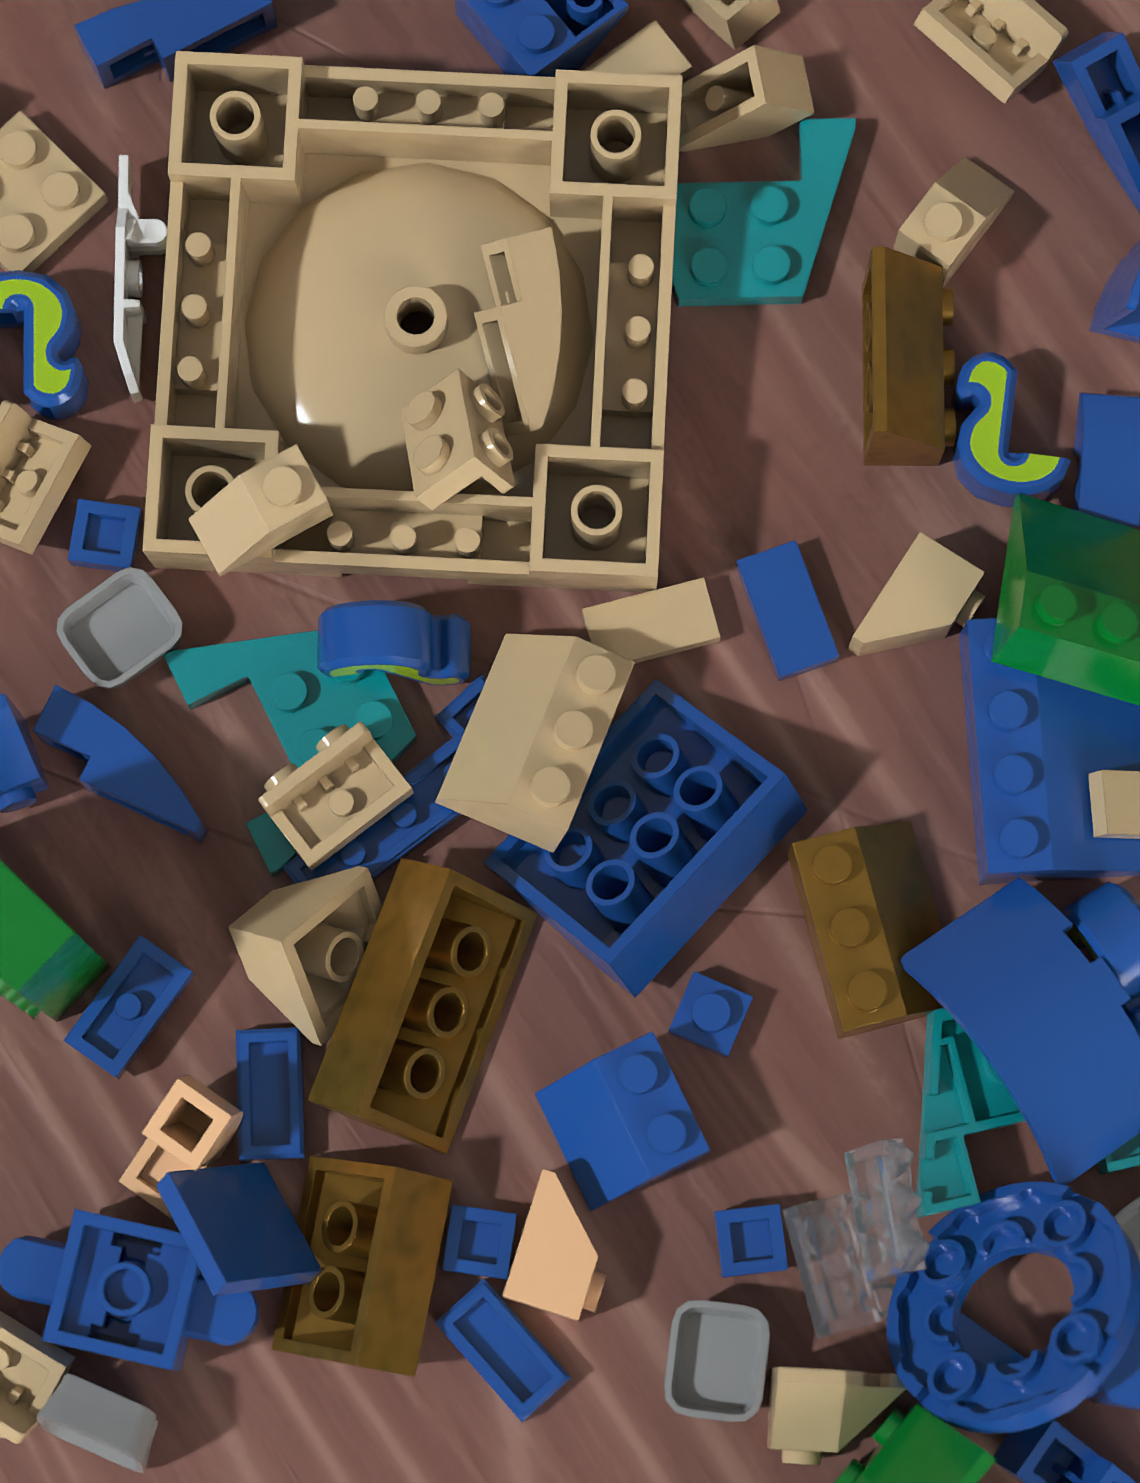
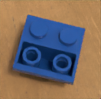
[455,0,628,77]

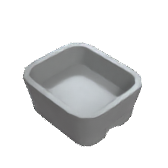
[56,567,183,690]
[664,1300,770,1422]
[36,1374,159,1473]

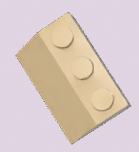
[435,633,635,853]

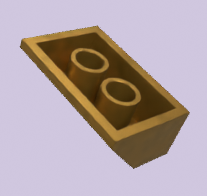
[862,246,956,466]
[787,821,944,1039]
[271,1156,453,1377]

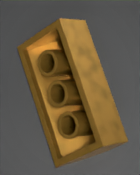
[308,858,538,1154]

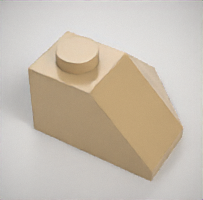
[228,866,382,1046]
[767,1367,907,1465]

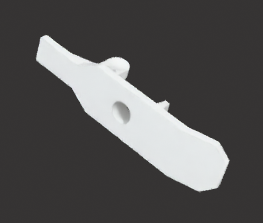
[114,155,167,403]

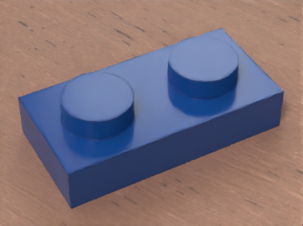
[63,935,195,1080]

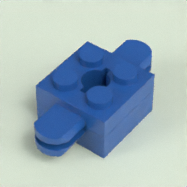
[0,1209,260,1371]

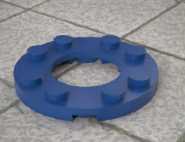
[887,1182,1140,1434]

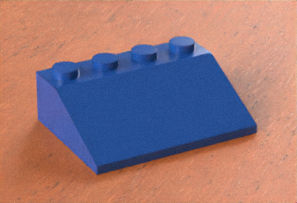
[959,618,1140,885]
[484,679,808,998]

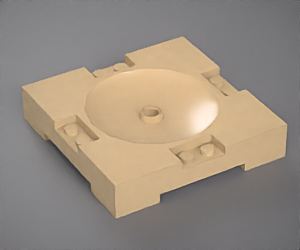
[142,51,683,593]

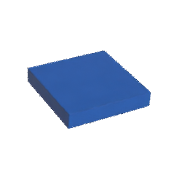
[156,1162,322,1296]

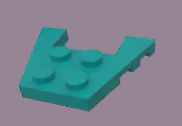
[672,118,856,306]
[163,630,417,877]
[916,1008,1140,1218]

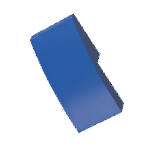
[1073,392,1140,527]

